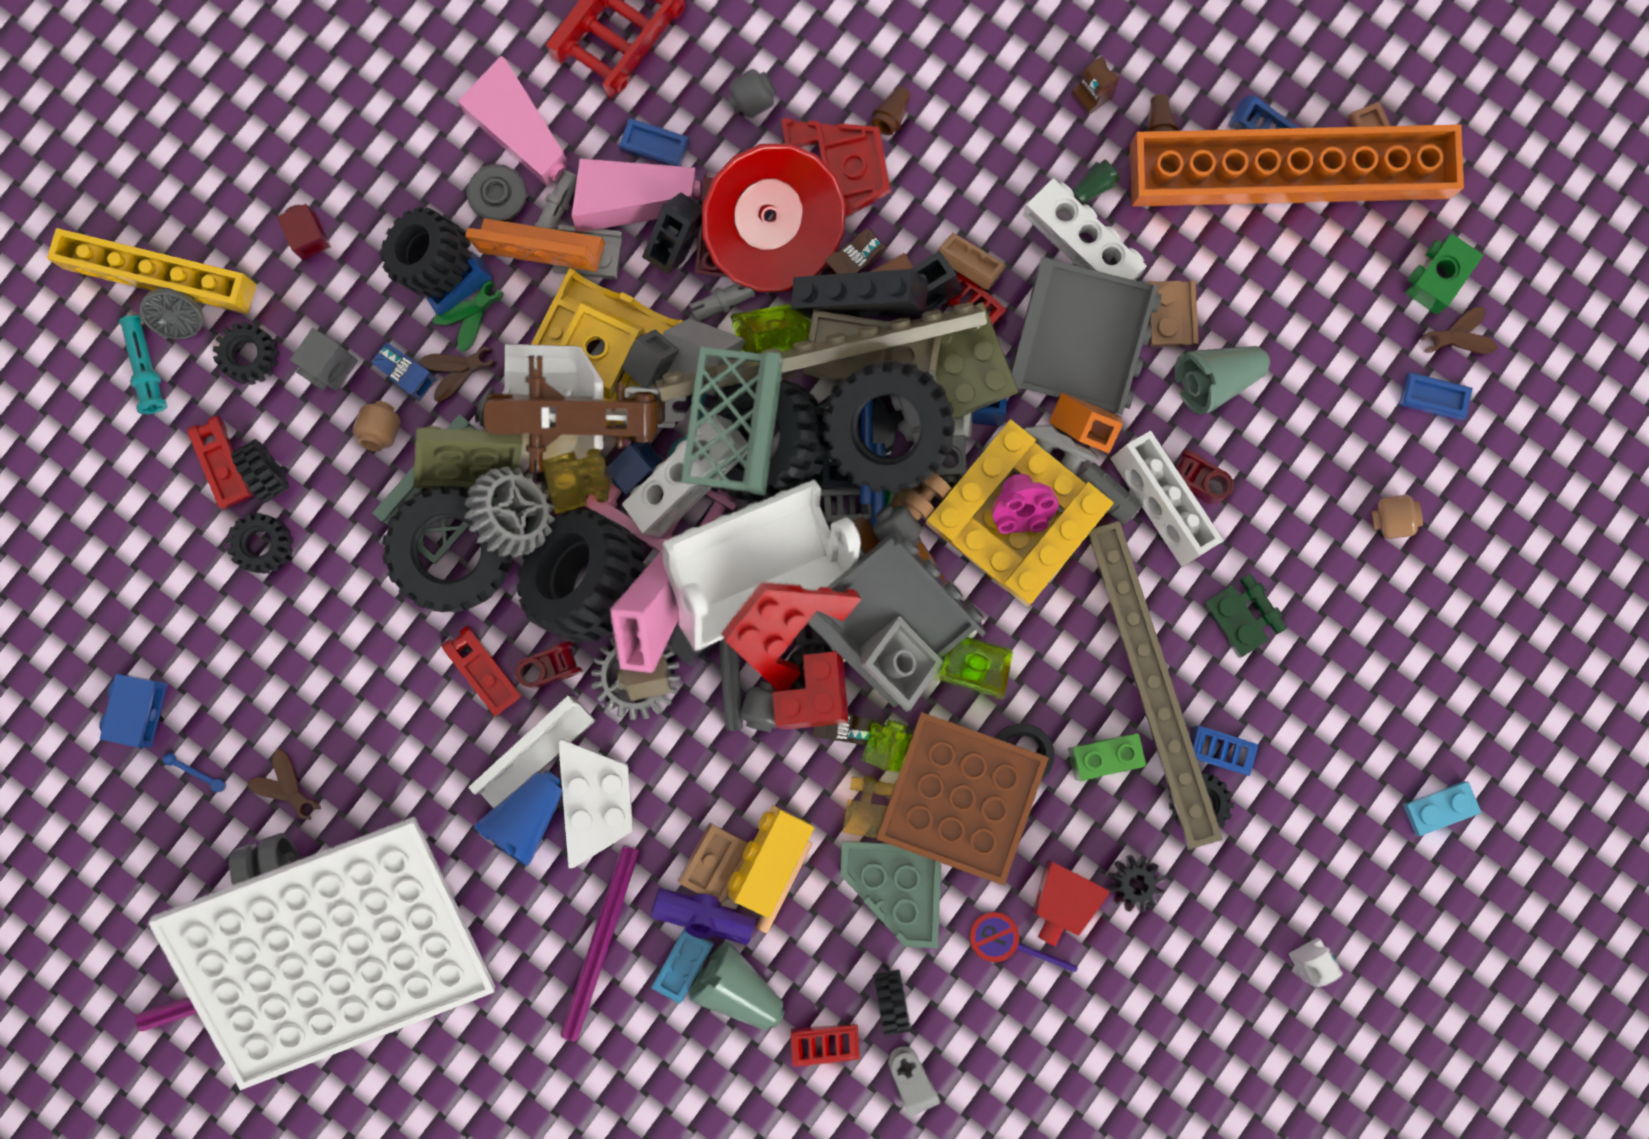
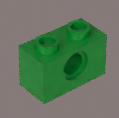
[1405,233,1484,315]

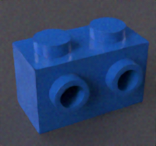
[99,674,168,748]

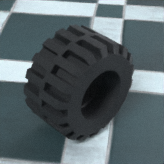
[381,207,471,298]

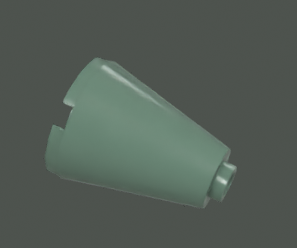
[1175,346,1270,415]
[689,942,785,1030]

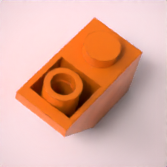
[1049,392,1123,454]

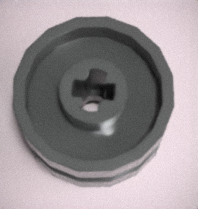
[229,833,301,885]

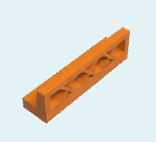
[465,218,605,272]

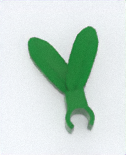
[433,281,504,352]

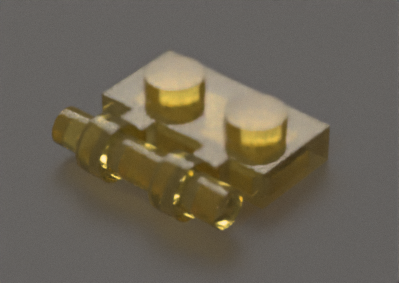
[541,448,610,514]
[842,775,897,838]

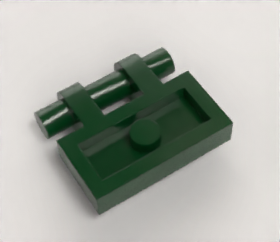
[1202,573,1287,658]

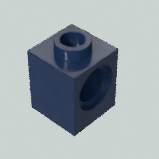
[605,442,664,494]

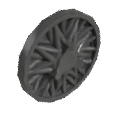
[466,164,527,221]
[139,288,204,339]

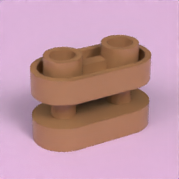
[891,473,952,521]

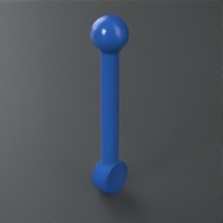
[163,753,226,792]

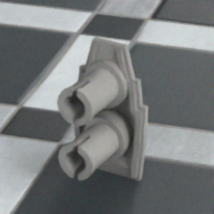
[1025,425,1099,475]

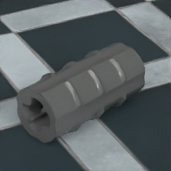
[1078,462,1142,526]

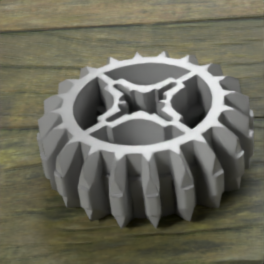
[464,466,555,557]
[591,637,681,720]

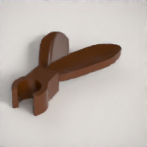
[1420,307,1498,354]
[420,347,497,402]
[248,749,321,820]

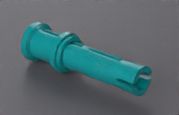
[119,315,168,414]

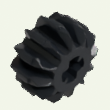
[1107,855,1165,913]

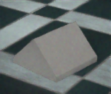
[663,318,746,398]
[861,616,944,711]

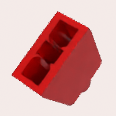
[1033,860,1110,947]

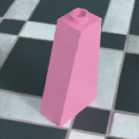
[457,56,569,187]
[572,159,702,232]
[611,550,679,673]

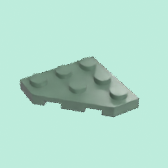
[840,841,941,948]

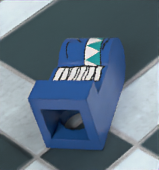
[370,342,437,402]

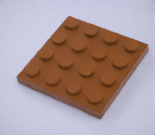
[877,712,1049,886]

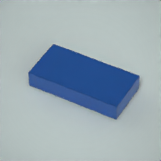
[619,118,690,166]
[1399,372,1473,421]

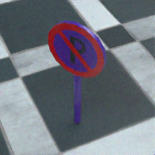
[970,911,1078,972]

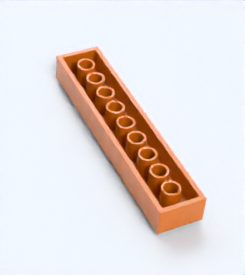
[1130,124,1464,206]

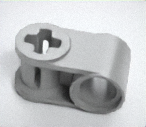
[888,1045,940,1117]

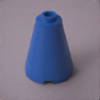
[474,771,562,867]

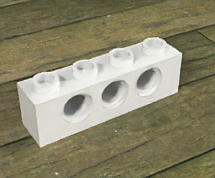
[1023,178,1147,280]
[622,415,747,538]
[1110,431,1224,567]

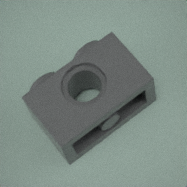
[290,327,359,392]

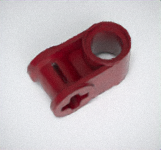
[1176,449,1234,504]
[515,641,583,689]

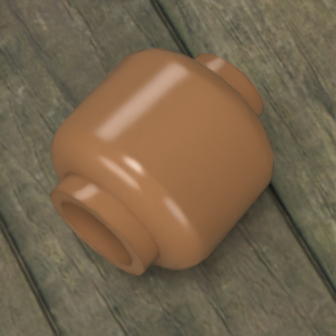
[353,401,401,452]
[1371,494,1423,539]

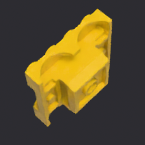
[531,268,683,442]
[925,419,1114,607]

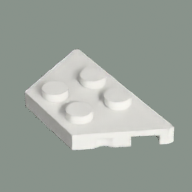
[558,739,634,868]

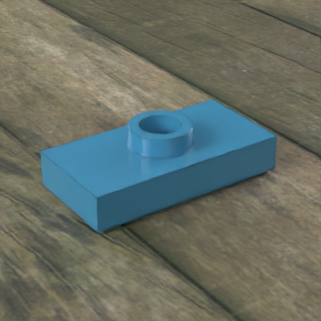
[651,928,714,1004]

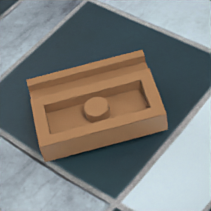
[1148,280,1199,347]
[677,822,749,904]

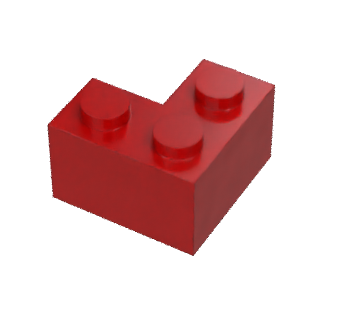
[773,652,849,730]

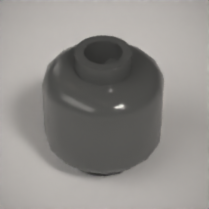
[727,69,777,118]
[872,504,922,545]
[741,682,778,733]

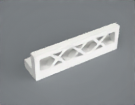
[468,696,596,808]

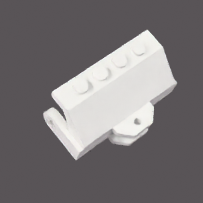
[663,480,860,651]

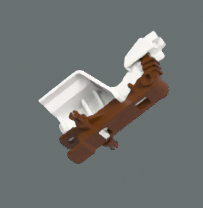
[484,344,686,472]

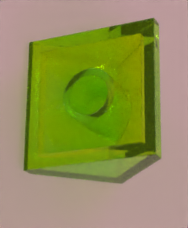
[730,304,811,354]
[936,637,1013,700]

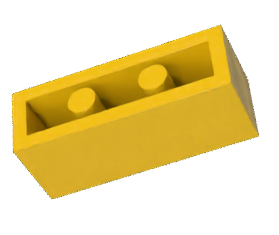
[727,804,815,918]

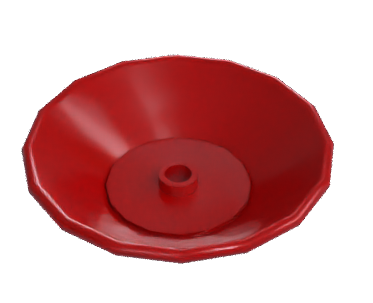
[702,143,846,293]

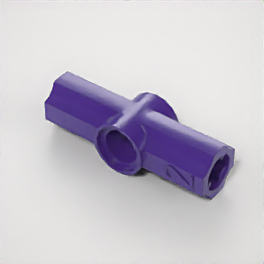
[651,887,756,945]

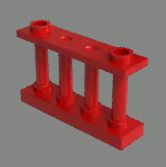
[546,0,686,100]

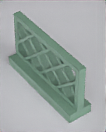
[681,347,784,495]
[372,414,521,564]

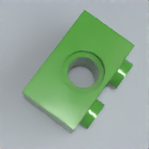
[1068,733,1146,781]

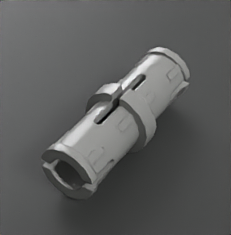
[534,170,577,230]
[689,283,756,322]

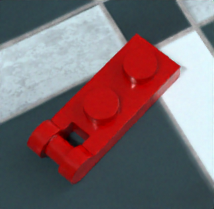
[187,415,254,510]
[441,625,523,717]

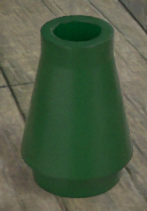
[1072,159,1120,205]

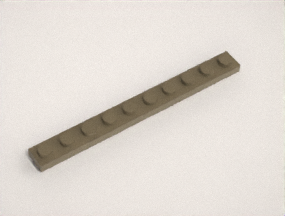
[656,303,987,401]
[1088,521,1223,849]

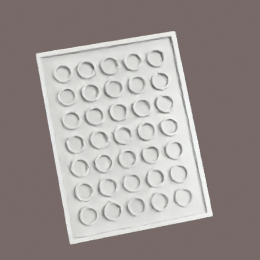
[148,817,495,1090]

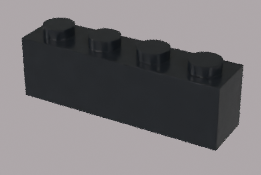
[791,269,928,319]

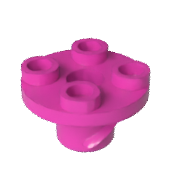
[991,474,1058,534]

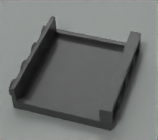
[1011,257,1162,415]
[807,530,986,708]

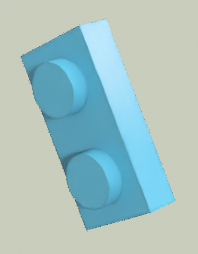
[1403,781,1481,836]

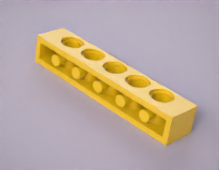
[47,228,257,314]

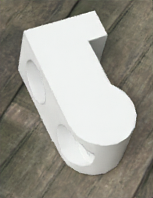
[1288,938,1343,987]

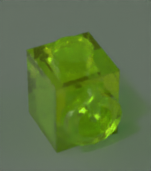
[862,719,913,773]

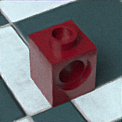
[277,204,331,260]

